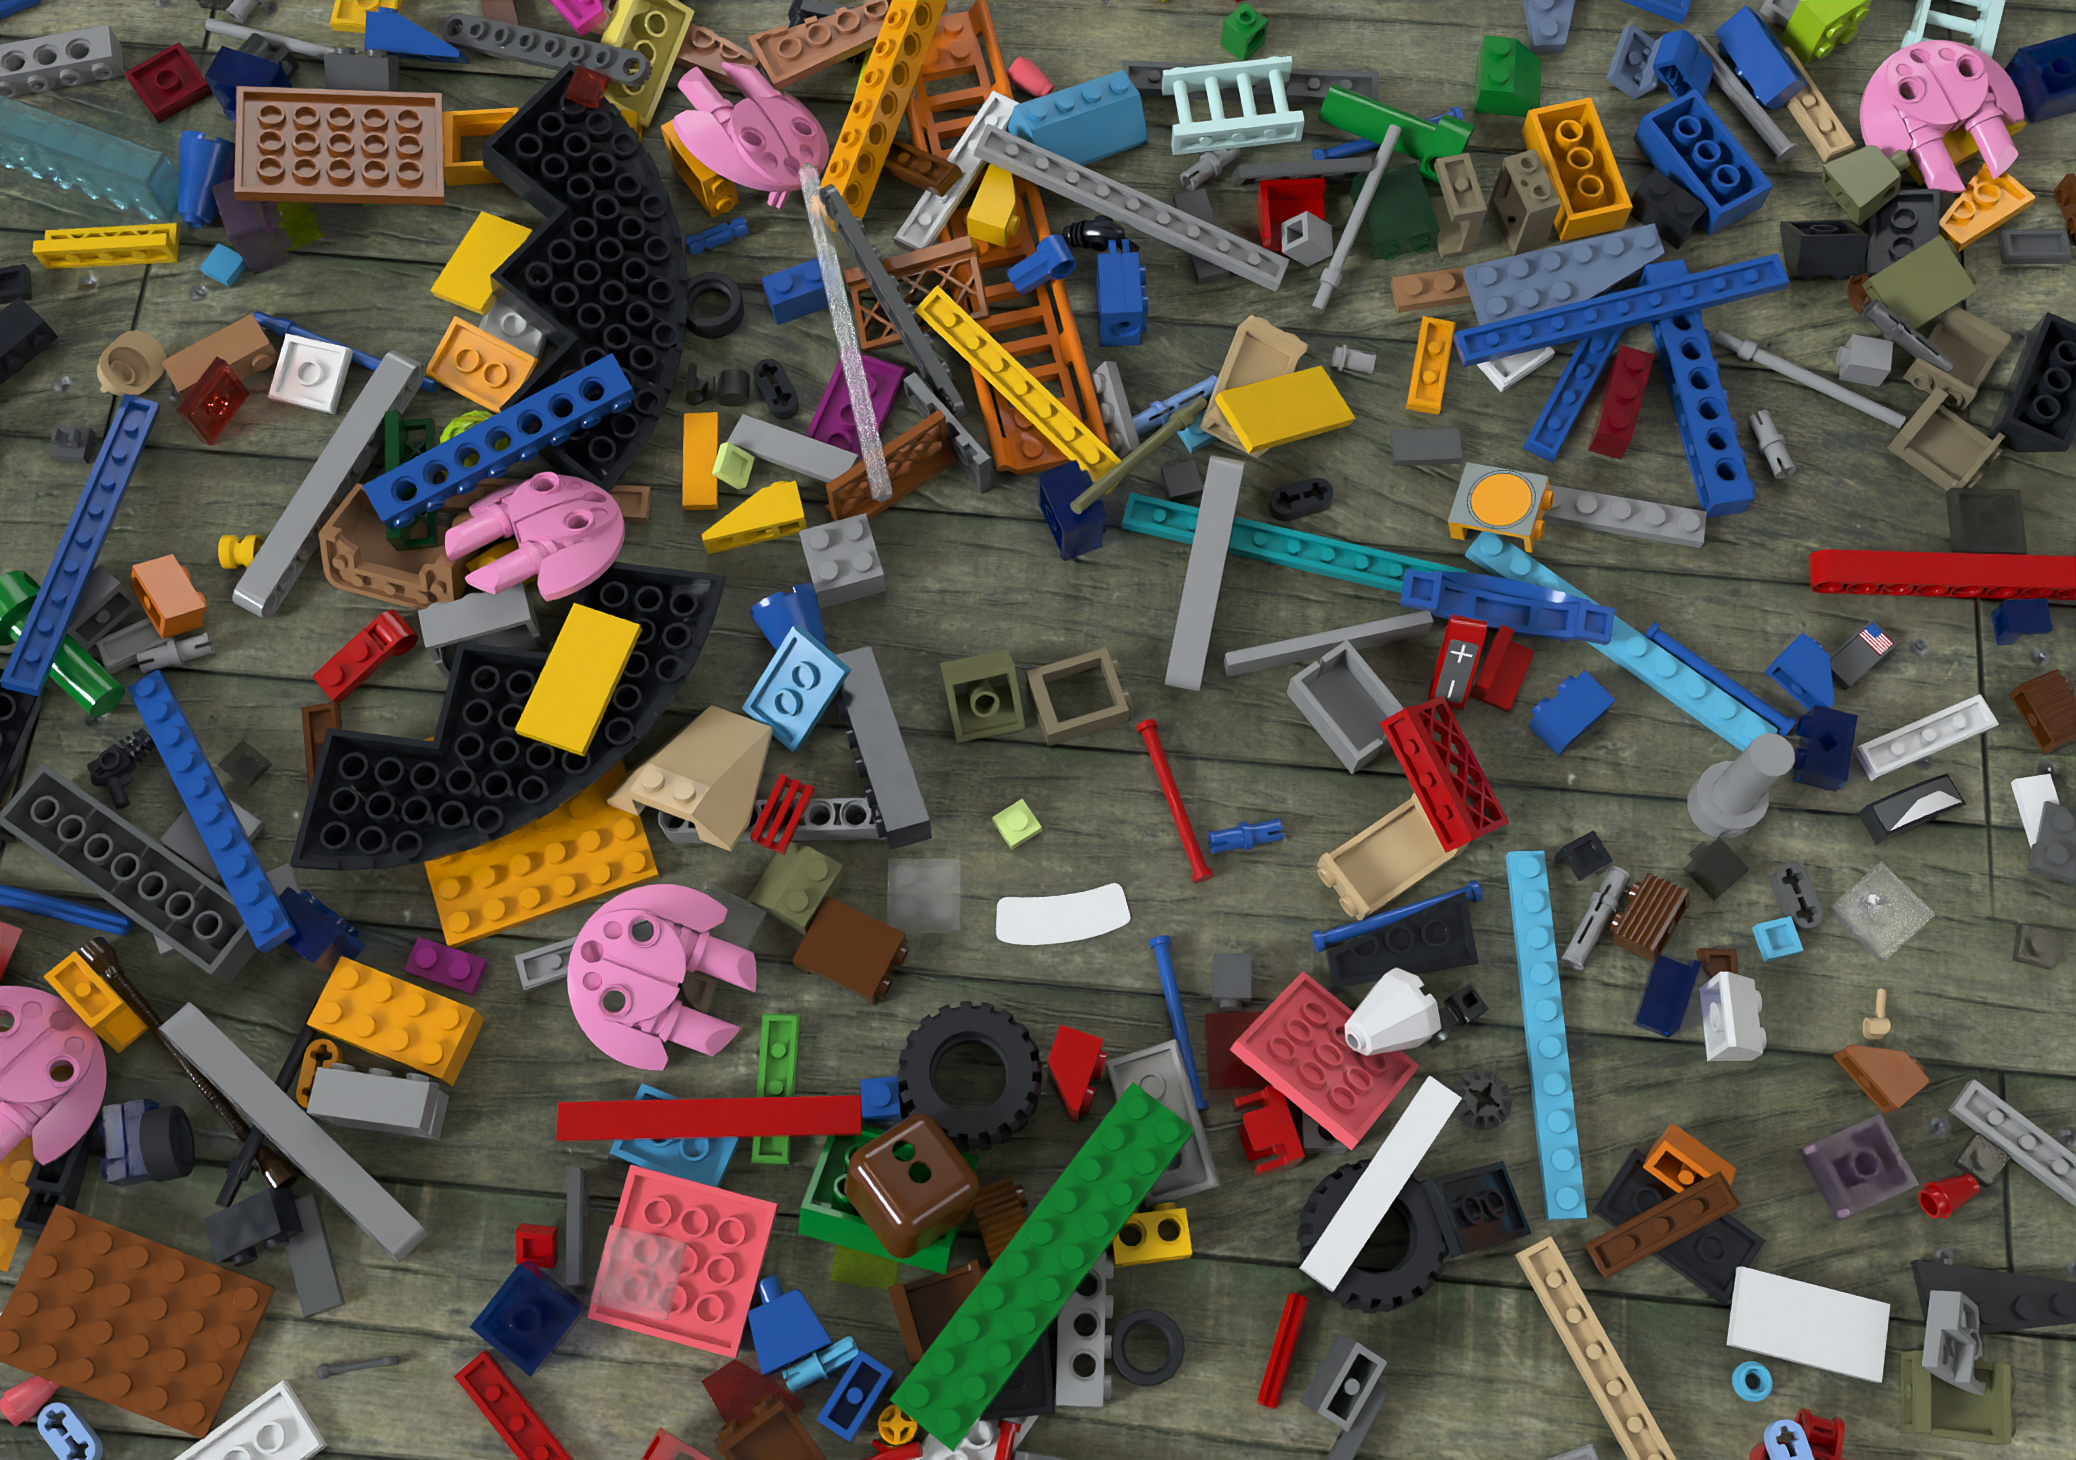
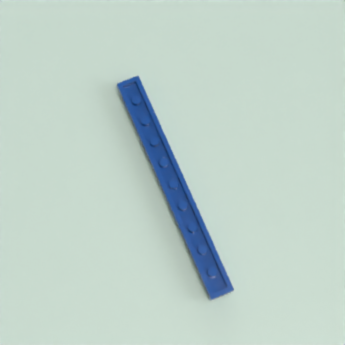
[1453,253,1790,367]
[0,394,160,697]
[127,668,297,954]

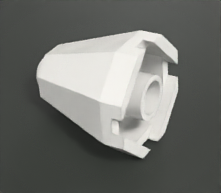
[1344,967,1441,1056]

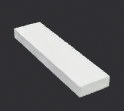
[1853,694,1999,781]

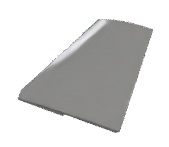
[1922,1290,1986,1395]

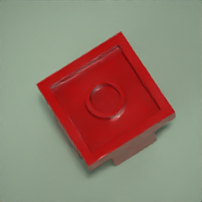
[1232,1085,1305,1178]

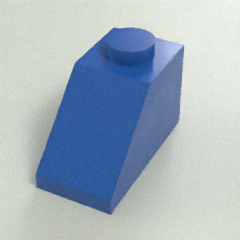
[1764,632,1834,719]

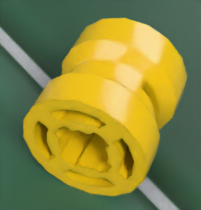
[218,535,264,569]

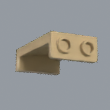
[1199,315,1308,459]
[1317,792,1469,920]

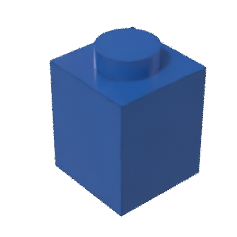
[860,1076,903,1125]

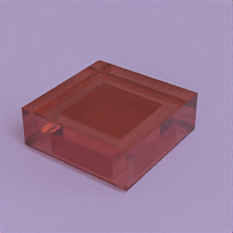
[566,65,609,109]

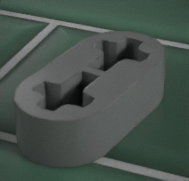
[1771,863,1823,933]

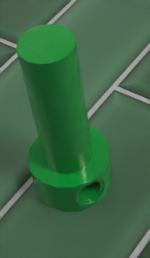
[1318,83,1475,184]
[0,570,125,718]

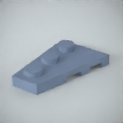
[1523,0,1575,53]

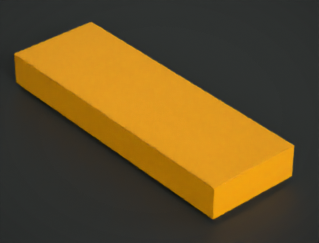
[1406,316,1456,415]
[682,412,719,511]

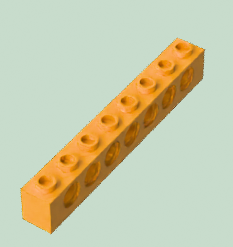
[809,0,947,232]

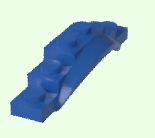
[1399,569,1615,645]

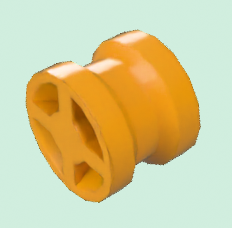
[878,1404,919,1446]

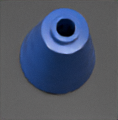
[178,131,235,228]
[749,583,827,652]

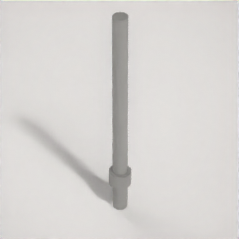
[205,18,363,59]
[1312,125,1402,312]
[1713,329,1906,429]

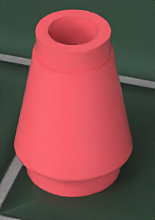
[1007,56,1055,98]
[0,1375,62,1427]

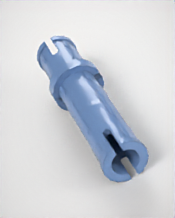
[1132,375,1218,437]

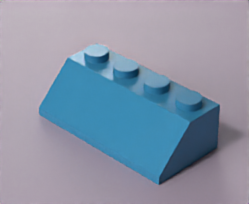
[1007,70,1148,166]

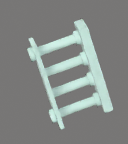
[1901,0,2005,58]
[1162,56,1305,155]

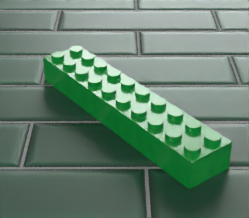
[890,1082,1194,1453]

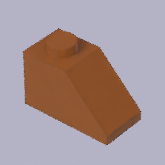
[1833,1044,1930,1115]

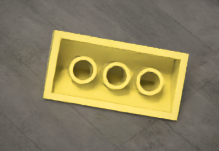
[589,0,695,128]

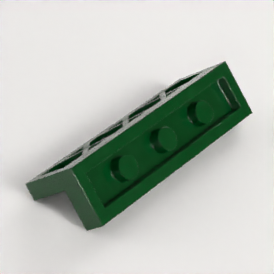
[385,410,438,551]

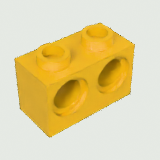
[1111,1203,1192,1268]

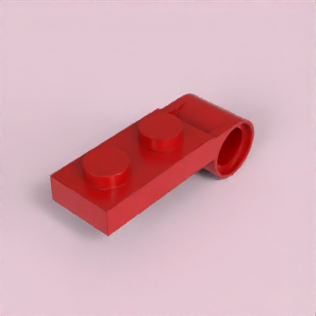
[312,609,418,703]

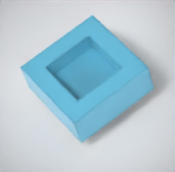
[1177,409,1218,453]
[1752,916,1804,962]

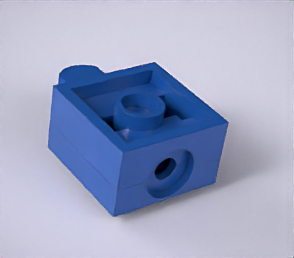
[1096,239,1148,347]

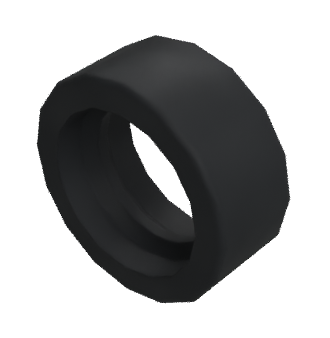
[686,271,744,339]
[139,1105,195,1183]
[1111,1309,1185,1387]

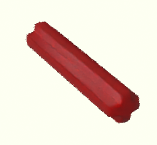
[1257,1293,1309,1409]

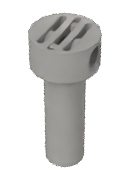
[1687,733,1795,840]

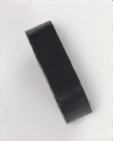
[753,359,799,420]
[1269,478,1333,521]

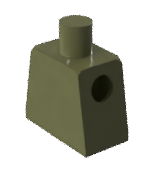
[1822,145,1910,226]

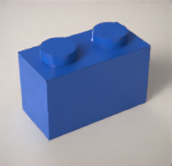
[761,256,839,325]
[1528,670,1616,756]
[816,1350,896,1443]

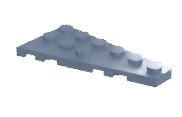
[1463,223,1665,362]

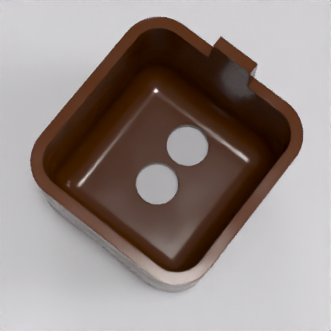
[844,1113,979,1259]

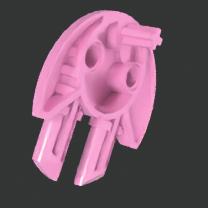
[1860,40,2024,193]
[672,62,829,210]
[445,472,625,602]
[567,884,757,1070]
[0,986,107,1166]

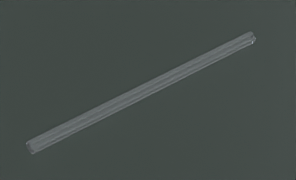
[798,163,893,502]

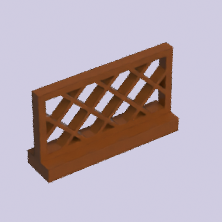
[844,235,991,352]
[825,409,956,521]

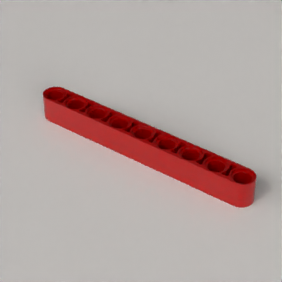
[1808,549,2076,601]

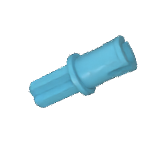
[782,1336,859,1394]

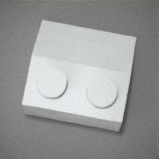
[1699,972,1766,1061]

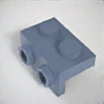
[1606,24,1663,100]

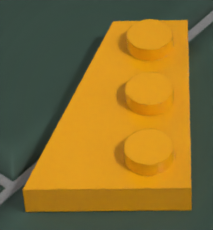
[1939,162,2036,252]

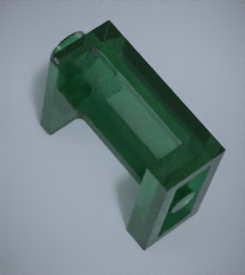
[1350,163,1440,260]

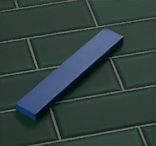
[1523,288,1625,463]

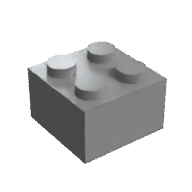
[799,513,887,609]

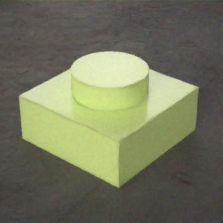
[712,442,755,489]
[992,799,1042,850]

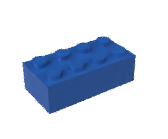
[1633,89,1773,236]

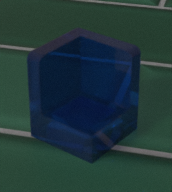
[1991,598,2053,646]

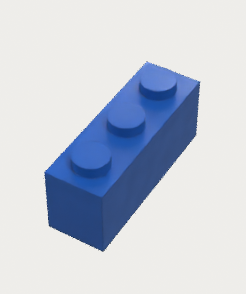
[1714,5,1808,111]

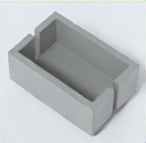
[418,582,547,677]
[1287,640,1404,774]
[306,1063,449,1140]

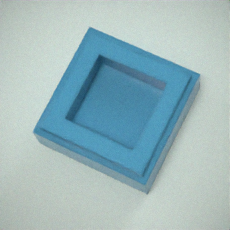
[199,243,249,288]

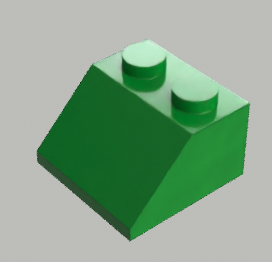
[1474,35,1542,117]

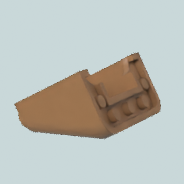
[318,483,481,610]

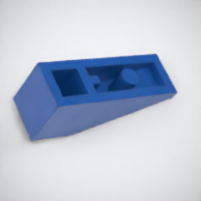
[364,7,469,64]

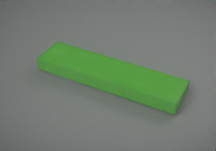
[751,1013,801,1166]

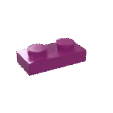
[403,937,489,997]

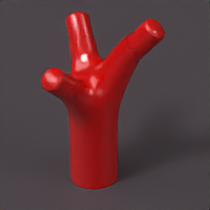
[861,1439,923,1460]

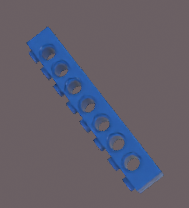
[1637,259,1755,518]
[362,353,636,529]

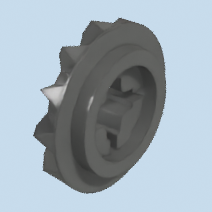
[1452,1069,1513,1130]

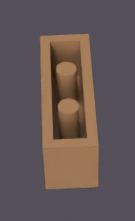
[161,313,279,408]

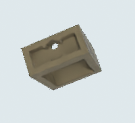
[1489,149,1561,256]
[1026,647,1133,747]

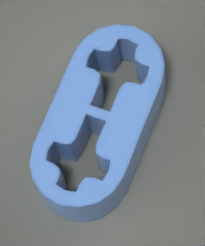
[37,1402,103,1460]
[1764,1419,1814,1460]

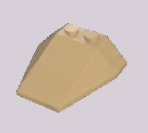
[607,705,773,852]

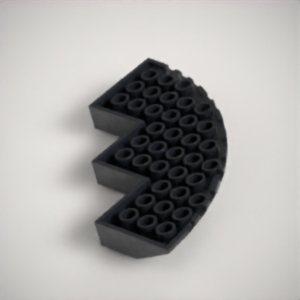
[481,62,688,493]
[290,562,726,871]

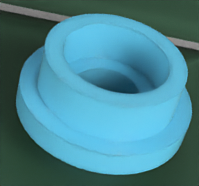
[1732,1361,1773,1402]

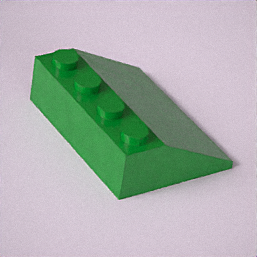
[798,1125,979,1275]

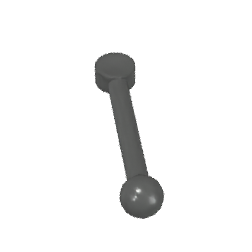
[316,1356,399,1379]

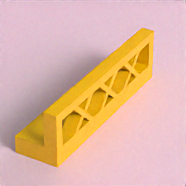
[32,223,180,270]

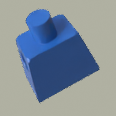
[748,1275,834,1377]

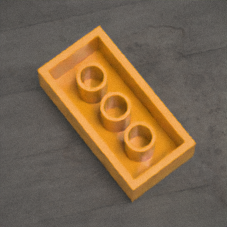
[1521,97,1633,242]
[307,956,485,1087]

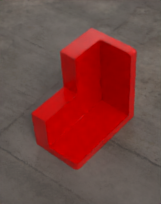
[1257,178,1326,258]

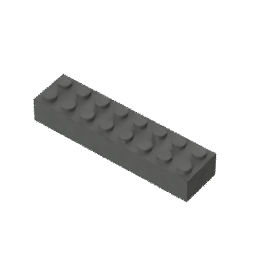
[0,763,258,986]

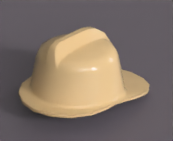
[97,330,167,396]

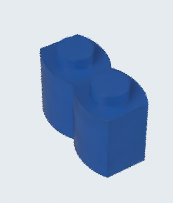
[1653,29,1714,99]

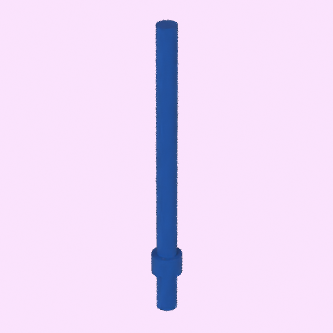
[254,311,437,393]

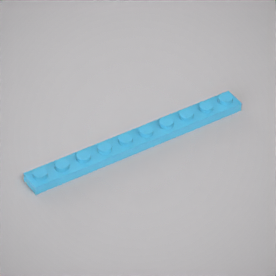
[1465,531,1778,752]
[1506,850,1587,1221]

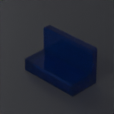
[1633,955,1701,1038]

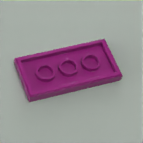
[805,348,907,461]

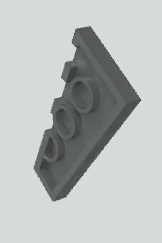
[903,372,993,494]

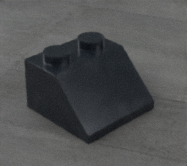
[1780,220,1868,281]

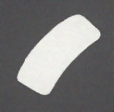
[996,883,1130,945]

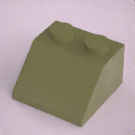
[940,649,1026,743]
[746,842,847,936]

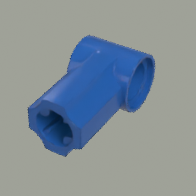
[1007,234,1077,296]

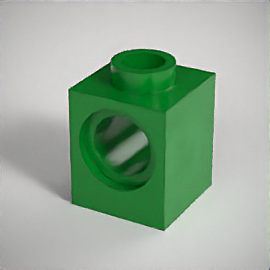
[1220,2,1268,61]

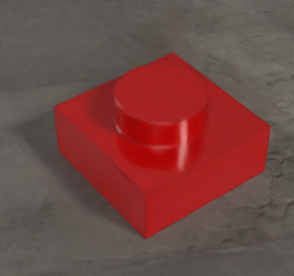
[515,1223,558,1269]

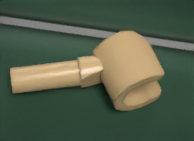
[1863,989,1891,1039]

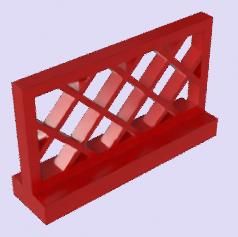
[1380,695,1509,853]

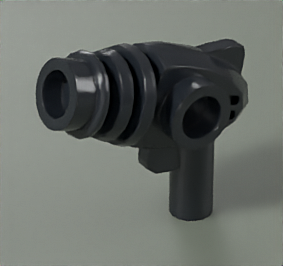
[1062,215,1140,253]
[87,728,155,809]

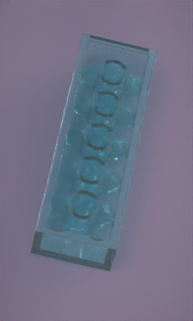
[0,96,179,222]

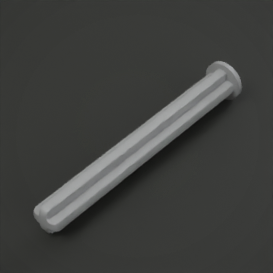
[1694,34,1799,164]

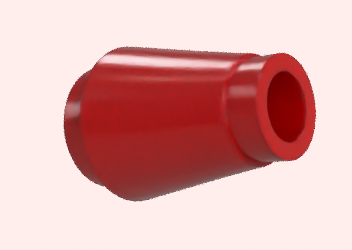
[1918,1173,1980,1219]

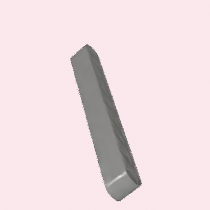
[232,350,426,619]
[158,1002,428,1263]

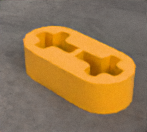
[296,1039,343,1109]

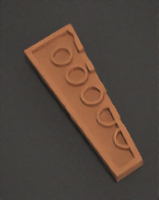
[590,0,762,86]
[748,0,948,91]

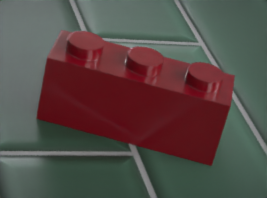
[1588,345,1654,460]

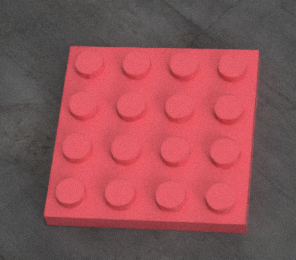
[1230,971,1420,1151]
[587,1165,779,1358]

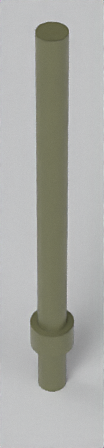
[1070,396,1208,514]

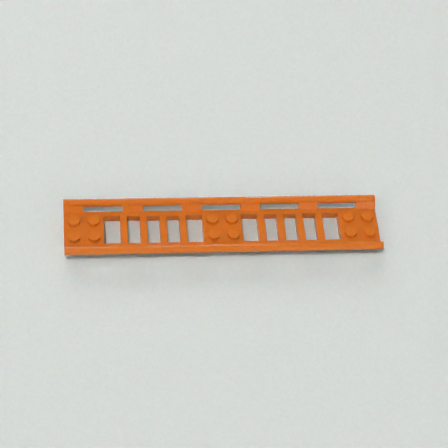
[904,0,1109,476]

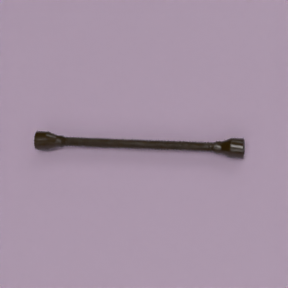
[79,937,299,1188]

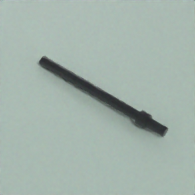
[215,996,320,1209]

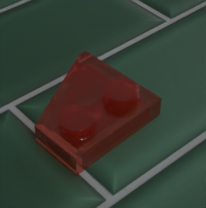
[701,1359,807,1423]

